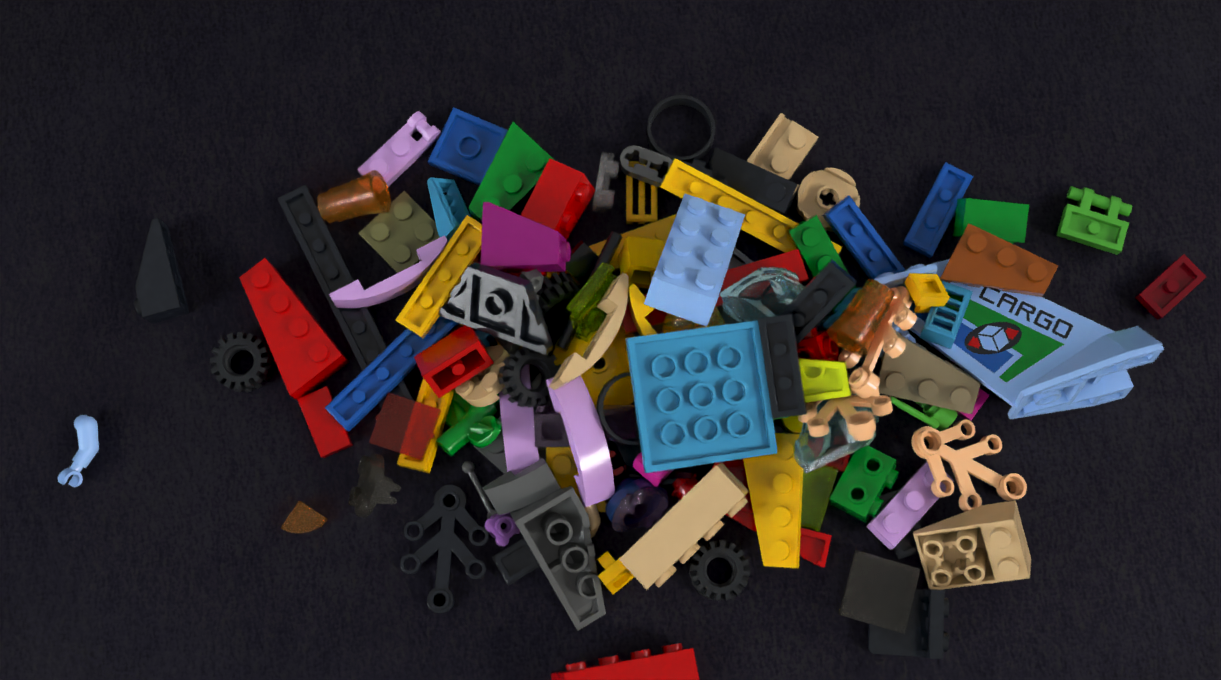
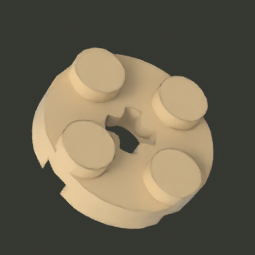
[796,168,860,232]
[455,345,510,407]

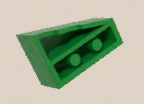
[468,122,554,224]

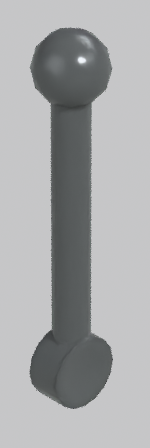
[462,461,497,519]

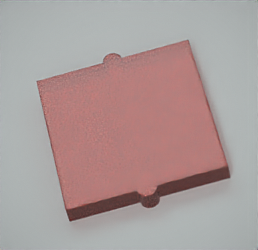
[369,393,441,461]

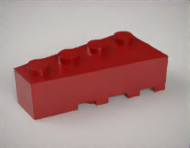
[508,158,596,277]
[239,258,349,401]
[550,643,699,680]

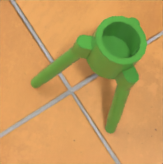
[890,396,958,431]

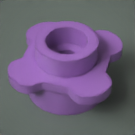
[484,513,520,546]

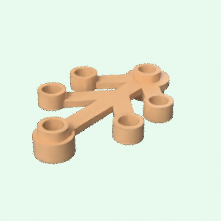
[838,286,917,398]
[798,385,893,441]
[911,419,1027,512]

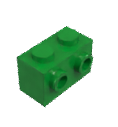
[953,198,1029,244]
[829,442,899,523]

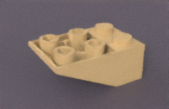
[913,500,1031,590]

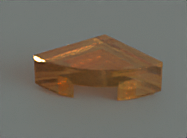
[281,501,328,534]

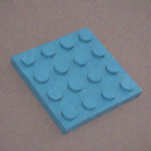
[625,320,778,473]

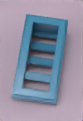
[427,177,471,242]
[919,281,973,349]

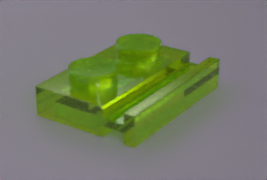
[567,262,616,342]
[801,458,838,532]

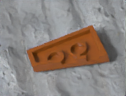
[940,223,1058,297]

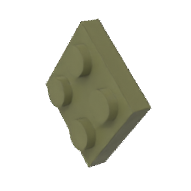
[359,191,439,273]

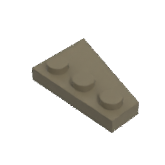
[877,330,981,414]

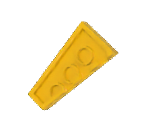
[743,433,805,568]

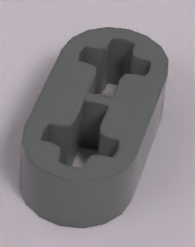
[620,145,673,188]

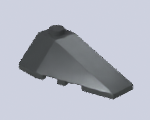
[509,486,606,631]

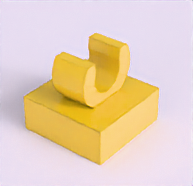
[904,273,950,313]
[597,551,635,595]

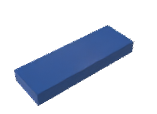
[902,162,973,258]
[822,195,905,281]

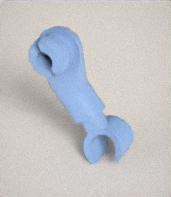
[58,415,99,487]

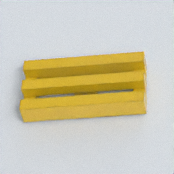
[626,161,657,224]

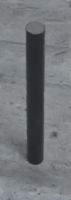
[555,231,622,352]

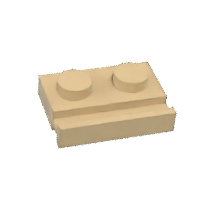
[747,113,818,180]

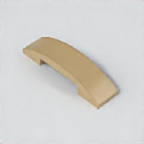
[549,272,629,390]

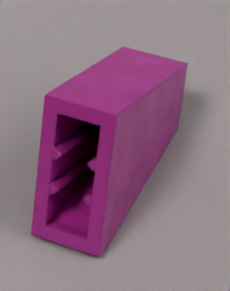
[481,202,571,273]

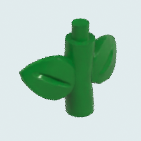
[436,391,502,456]

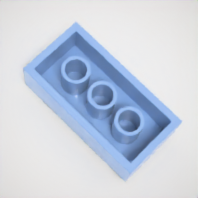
[644,194,745,327]

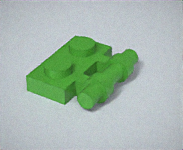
[1056,186,1132,255]

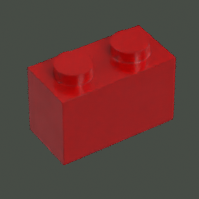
[414,325,494,398]

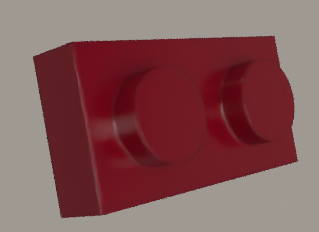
[1135,254,1207,320]

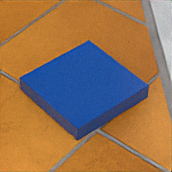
[428,107,508,186]

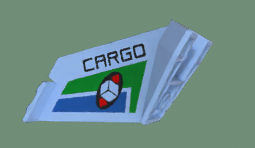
[871,259,1164,419]

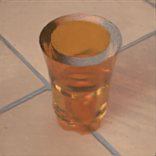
[317,170,391,223]
[827,279,894,356]

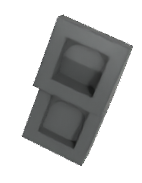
[483,458,561,515]

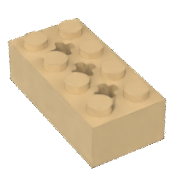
[619,462,749,589]

